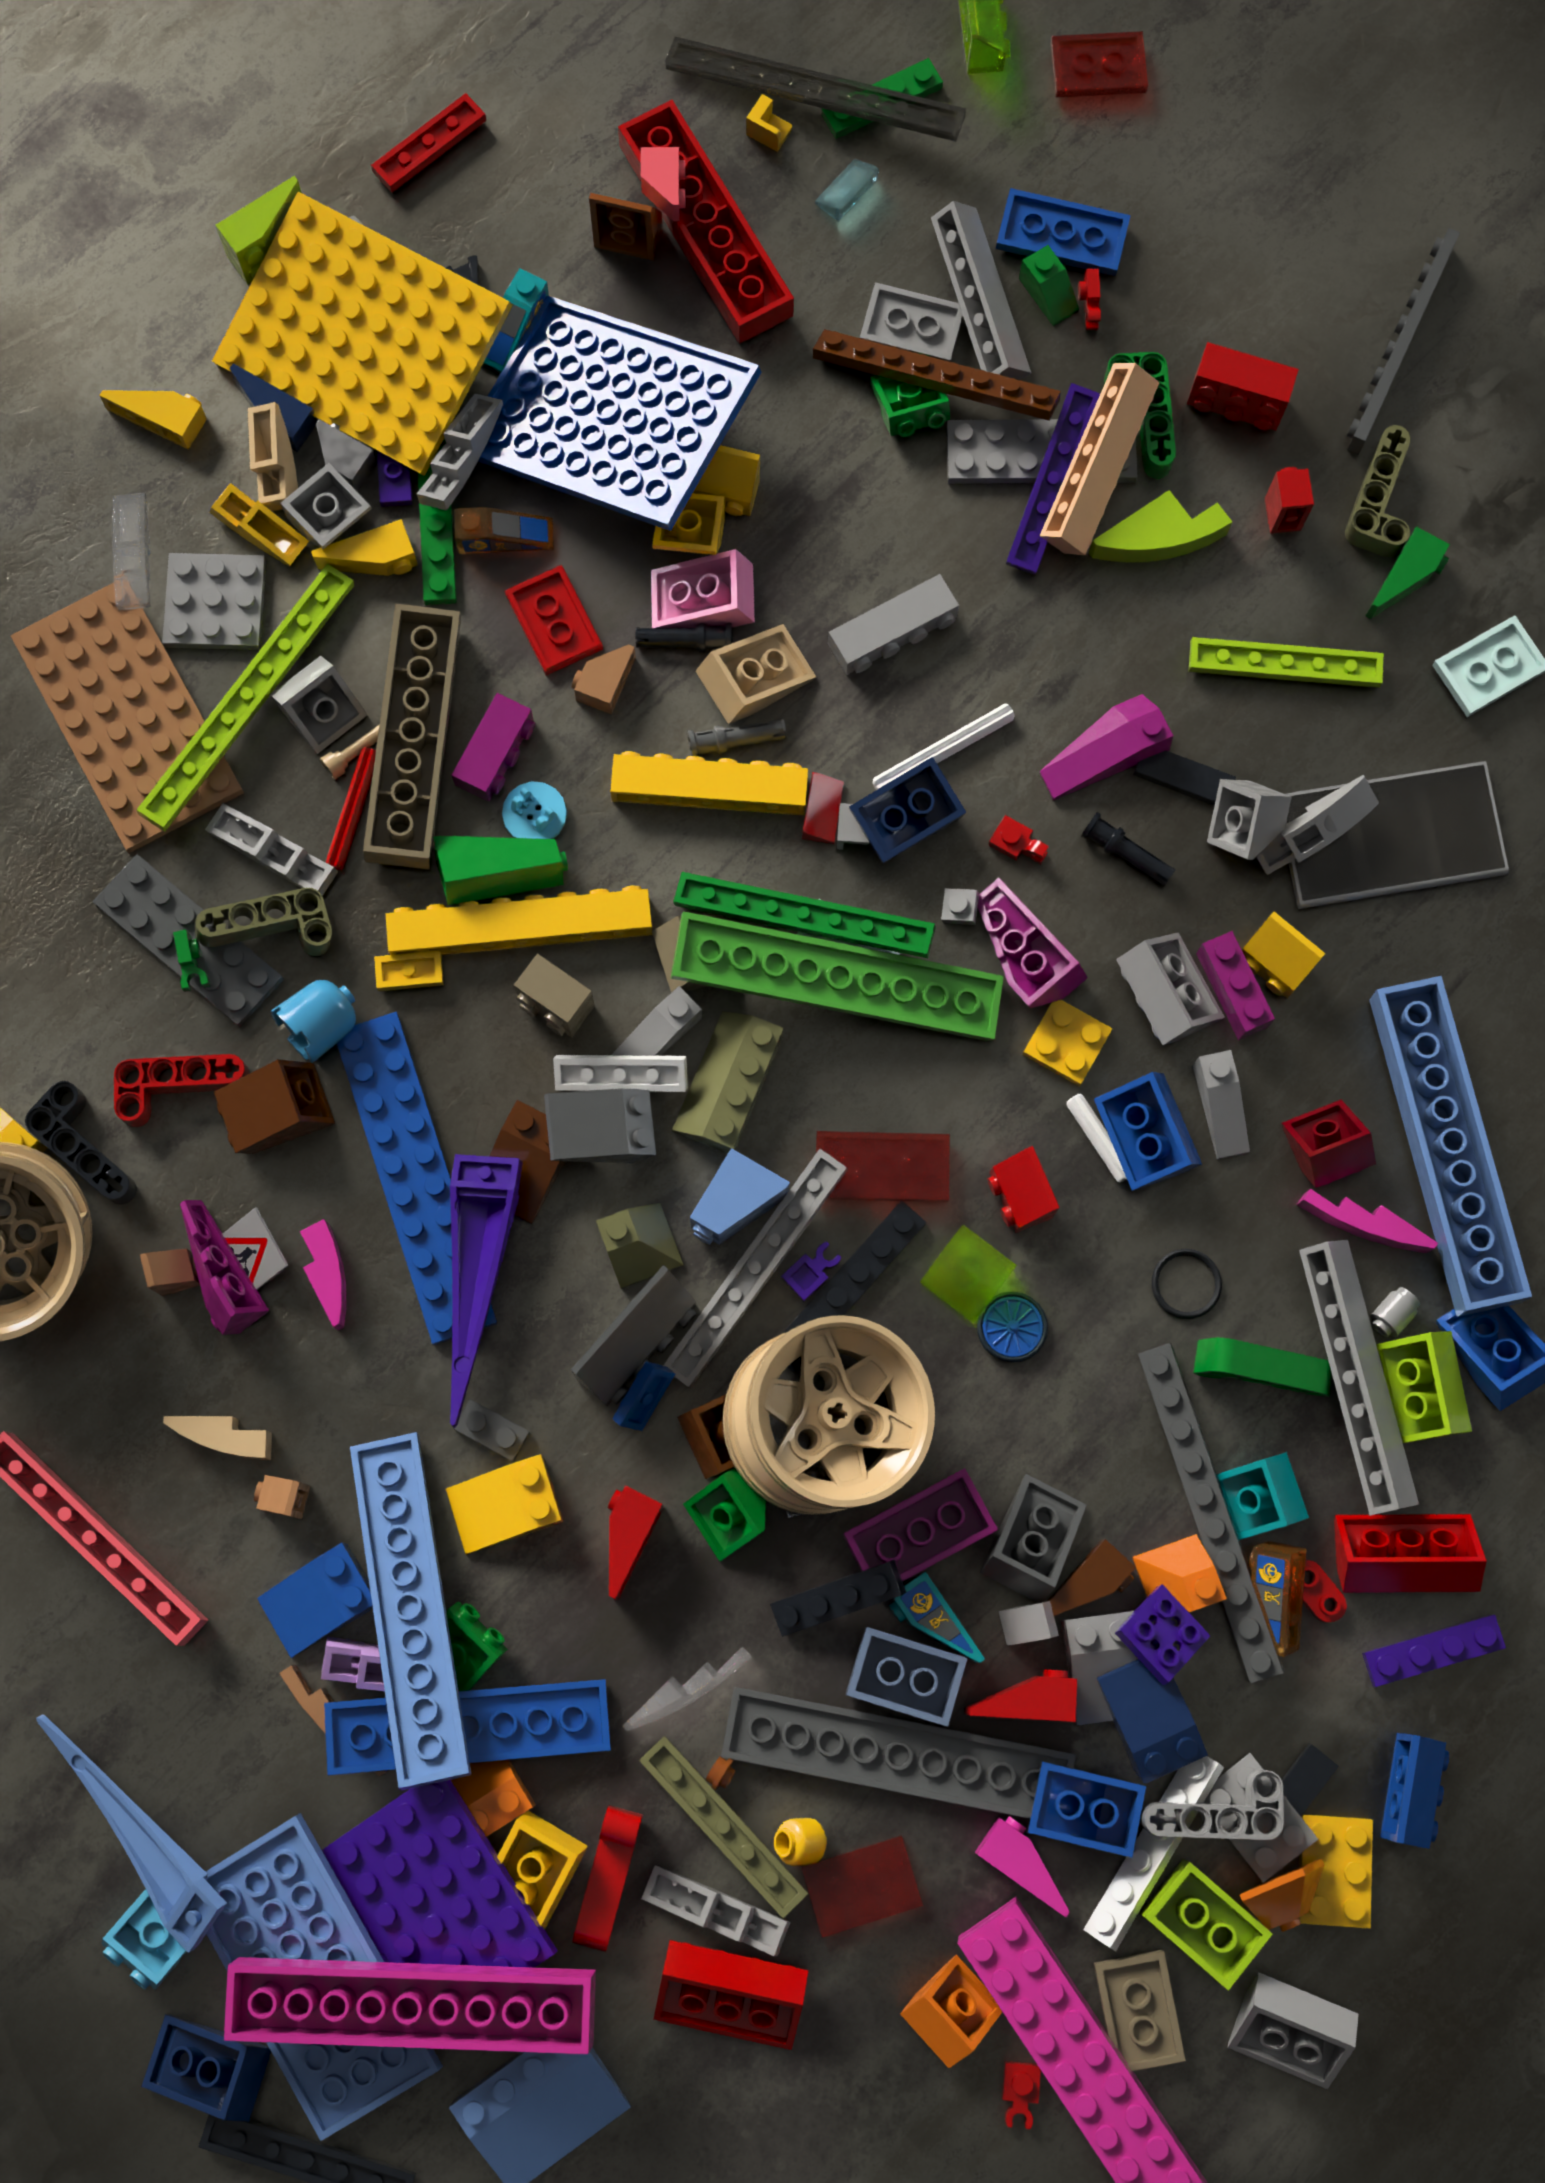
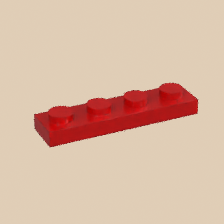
[371,93,487,193]

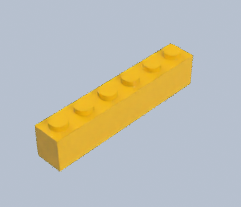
[610,751,808,815]

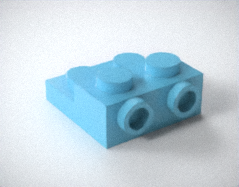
[102,1889,187,1990]

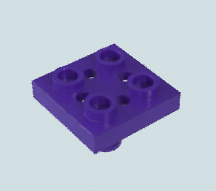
[1115,1584,1210,1685]

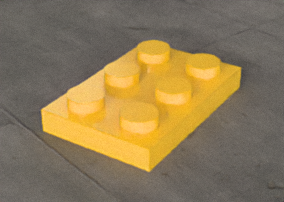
[1299,1814,1373,1929]

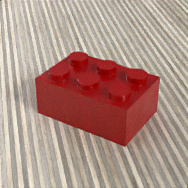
[1187,342,1299,431]

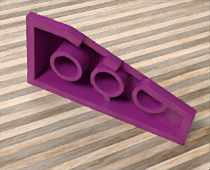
[1039,694,1173,801]
[978,878,1088,1008]
[180,1200,269,1335]

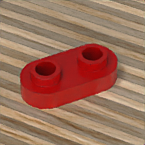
[1298,1560,1347,1623]

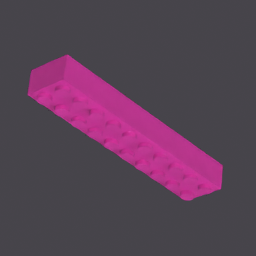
[957,1896,1207,2183]
[224,1957,596,2054]

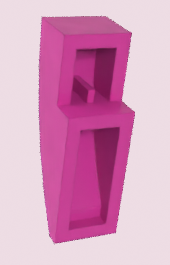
[300,1219,346,1331]

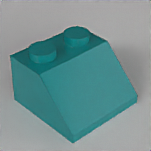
[1217,1452,1309,1540]

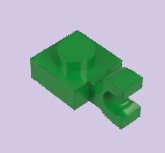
[173,929,210,992]

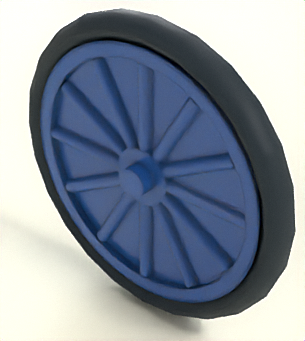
[977,1292,1048,1363]

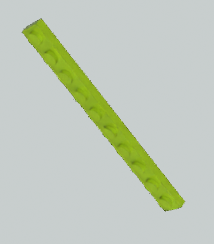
[137,563,354,832]

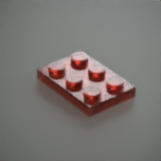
[1050,31,1148,98]
[801,1835,923,1938]

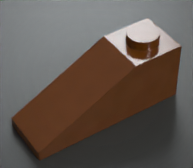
[1046,1539,1136,1616]

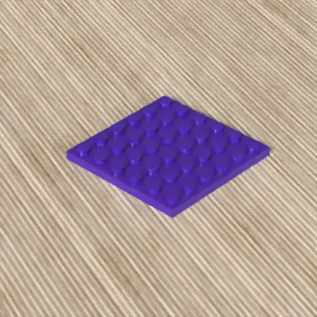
[322,1780,558,1968]

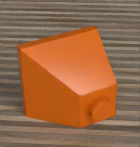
[1132,1534,1227,1612]
[1240,1858,1324,1932]

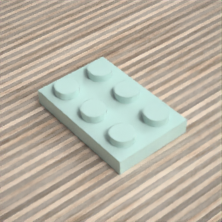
[1432,615,1545,717]

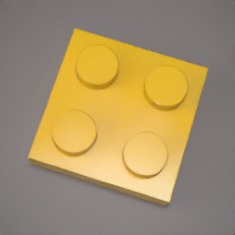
[1022,1000,1113,1087]

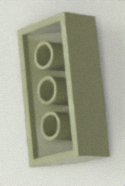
[672,1011,784,1154]

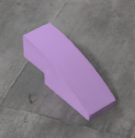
[321,1637,385,1691]

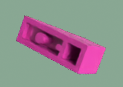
[975,1816,1070,1917]

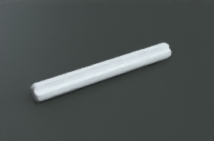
[873,704,1015,790]

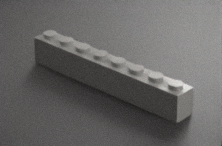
[1299,1240,1419,1516]

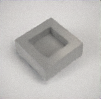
[941,888,979,925]

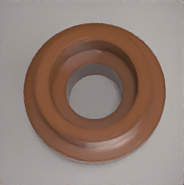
[706,1756,736,1791]

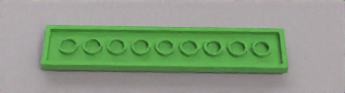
[671,911,1004,1042]

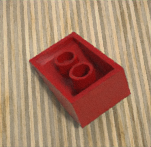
[607,1485,665,1600]
[964,1669,1077,1722]

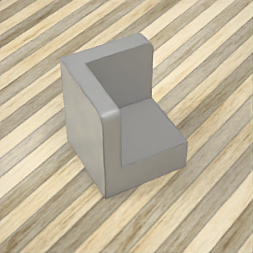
[837,803,870,850]

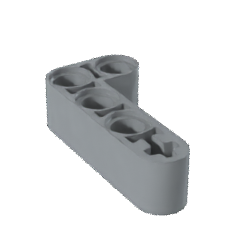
[1140,1769,1284,1840]

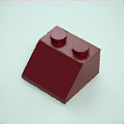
[1281,1099,1376,1188]

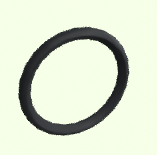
[1152,1249,1222,1319]

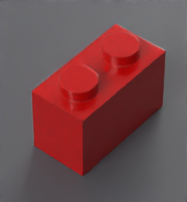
[1265,467,1314,534]

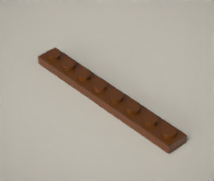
[813,329,1061,421]

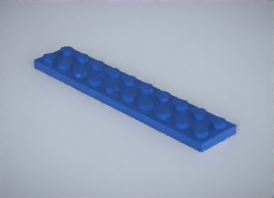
[337,1012,498,1345]

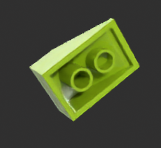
[215,175,302,285]

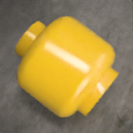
[774,1818,827,1866]

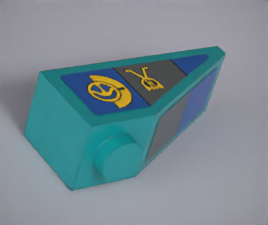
[482,268,549,374]
[889,1572,985,1663]

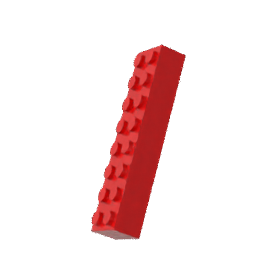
[618,100,794,344]

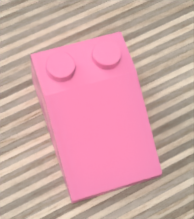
[651,549,755,628]

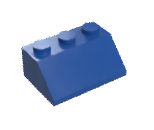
[1094,1072,1202,1191]
[1380,1733,1449,1849]

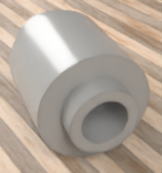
[1371,1287,1421,1337]

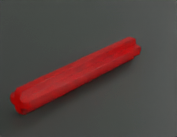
[326,747,376,870]

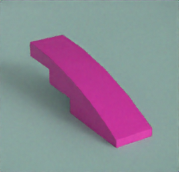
[1297,1189,1438,1253]

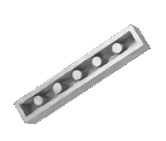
[931,201,1031,380]

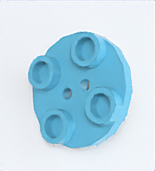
[502,781,567,839]

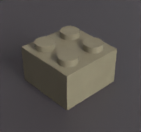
[514,953,595,1038]

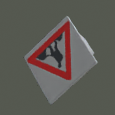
[223,1207,288,1290]

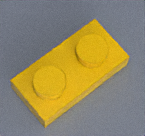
[374,950,444,991]

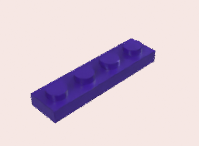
[1362,1614,1506,1687]

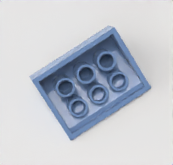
[449,2047,631,2183]

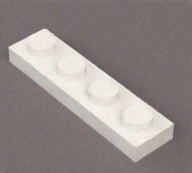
[553,1055,688,1092]

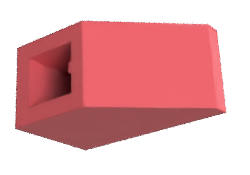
[641,147,686,221]

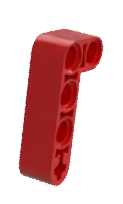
[114,1054,250,1128]
[572,1805,643,1952]

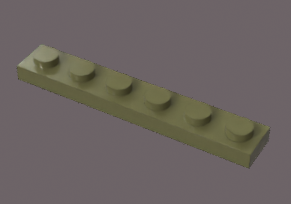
[639,1735,809,1918]

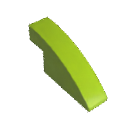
[1089,490,1232,562]

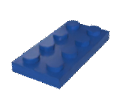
[996,188,1131,276]

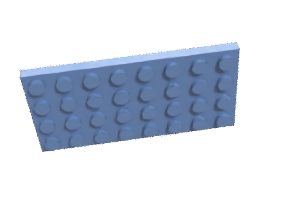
[205,1813,443,2141]

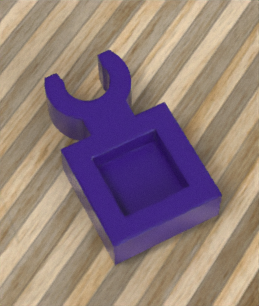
[781,1242,841,1302]

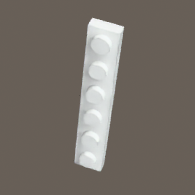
[1083,1756,1224,1951]

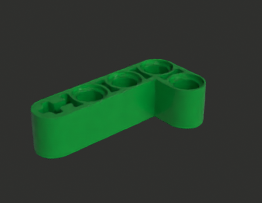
[1104,352,1176,479]
[1193,1337,1332,1397]

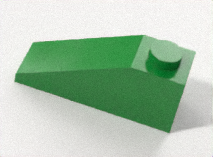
[1366,527,1450,619]

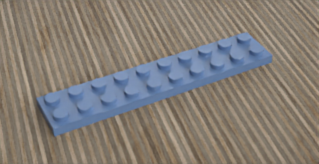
[350,1432,471,1790]

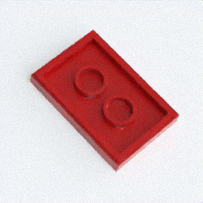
[504,565,603,676]

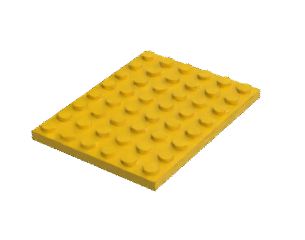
[212,192,513,476]

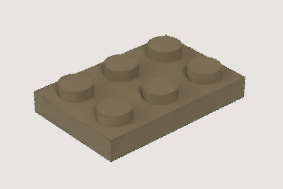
[1093,1950,1186,2071]

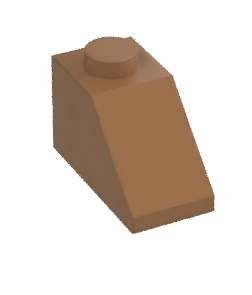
[572,644,636,714]
[140,1248,200,1296]
[254,1475,310,1520]

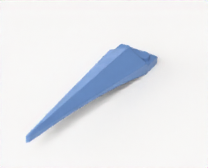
[36,1715,227,1953]

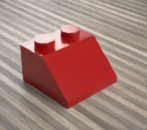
[987,1146,1060,1233]

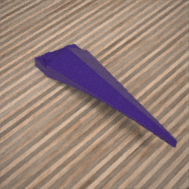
[450,1154,523,1428]

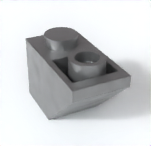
[316,419,377,492]

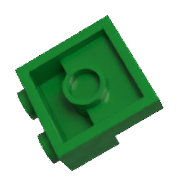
[870,375,950,437]
[446,1601,508,1692]

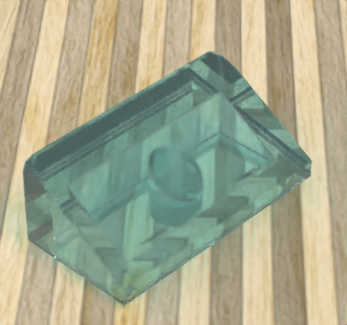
[815,159,879,222]

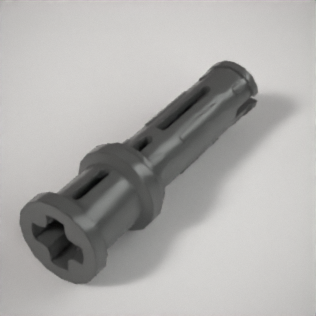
[687,718,787,756]

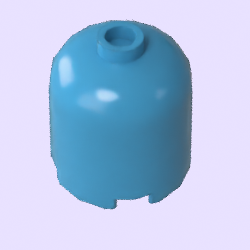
[270,980,356,1063]

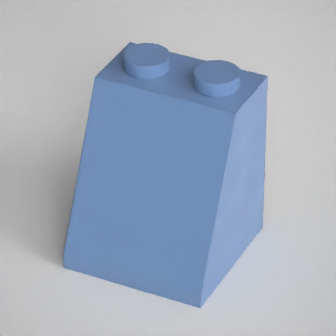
[690,1148,790,1245]

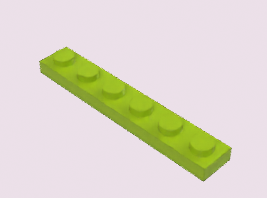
[1189,637,1384,688]

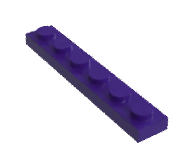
[1006,383,1101,575]

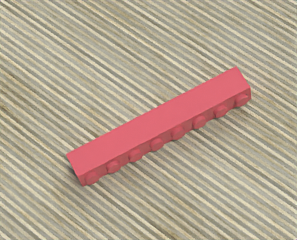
[0,1431,209,1646]

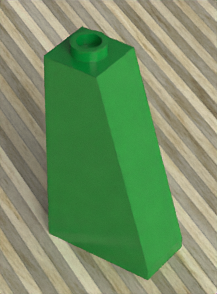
[433,836,568,905]

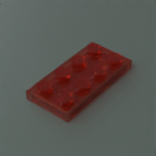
[816,1131,950,1202]

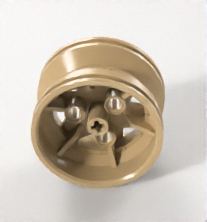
[723,1315,935,1515]

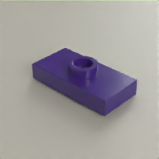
[377,451,413,507]

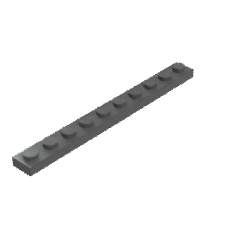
[1138,1343,1285,1683]

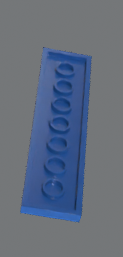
[324,1679,611,1776]

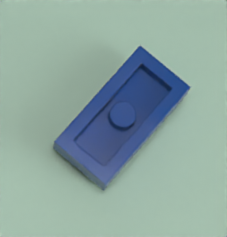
[612,1361,675,1431]

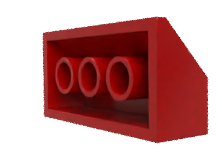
[1334,1514,1487,1593]
[653,1940,809,2050]

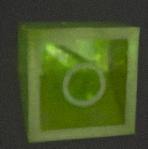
[920,1225,1017,1323]

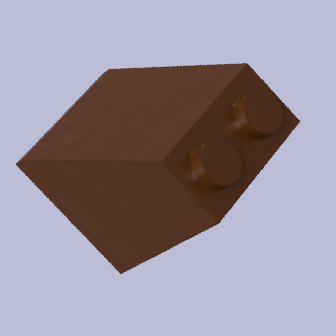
[214,1059,335,1154]

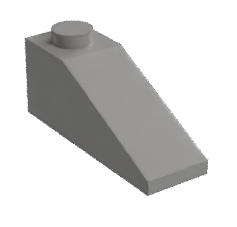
[612,986,702,1056]
[1192,1050,1250,1160]

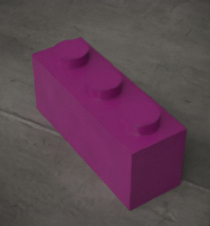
[451,693,535,802]
[1196,931,1275,1041]

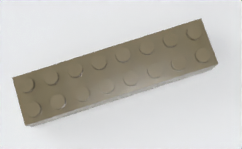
[363,603,461,869]

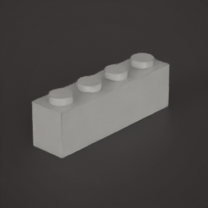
[828,574,959,675]

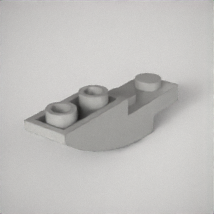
[1256,775,1379,875]

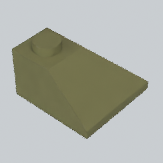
[596,1203,683,1289]

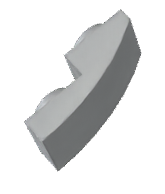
[998,1601,1059,1645]

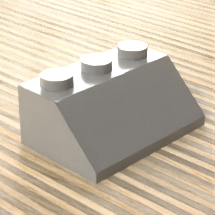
[1116,933,1225,1045]
[1228,1972,1359,2089]

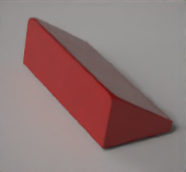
[802,772,844,844]

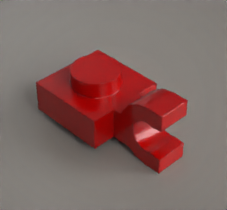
[989,815,1049,865]

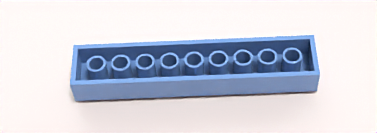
[1369,976,1532,1317]

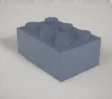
[845,1627,967,1727]

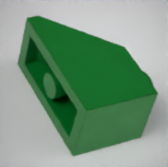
[1019,245,1079,326]

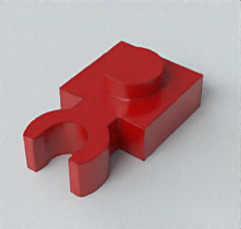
[1078,269,1101,330]
[1002,2061,1041,2129]

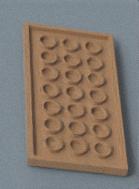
[10,577,244,853]

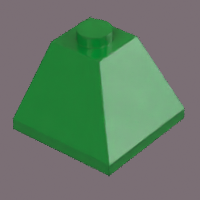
[683,1468,766,1562]

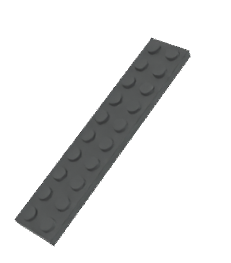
[721,1687,1076,1818]

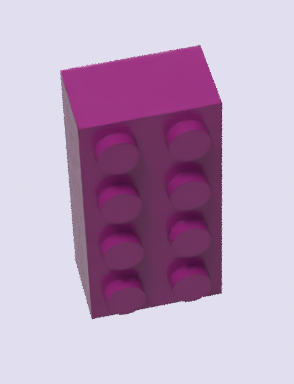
[842,1468,998,1581]

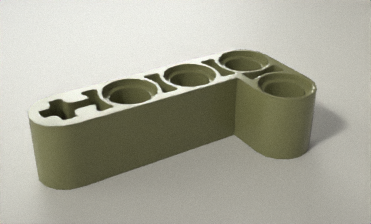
[1345,425,1411,558]
[195,888,332,956]

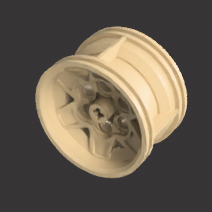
[0,1142,93,1341]

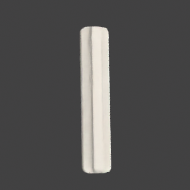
[1067,1094,1127,1183]

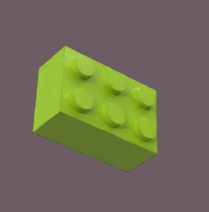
[1139,1859,1273,1991]

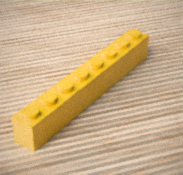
[385,886,653,955]

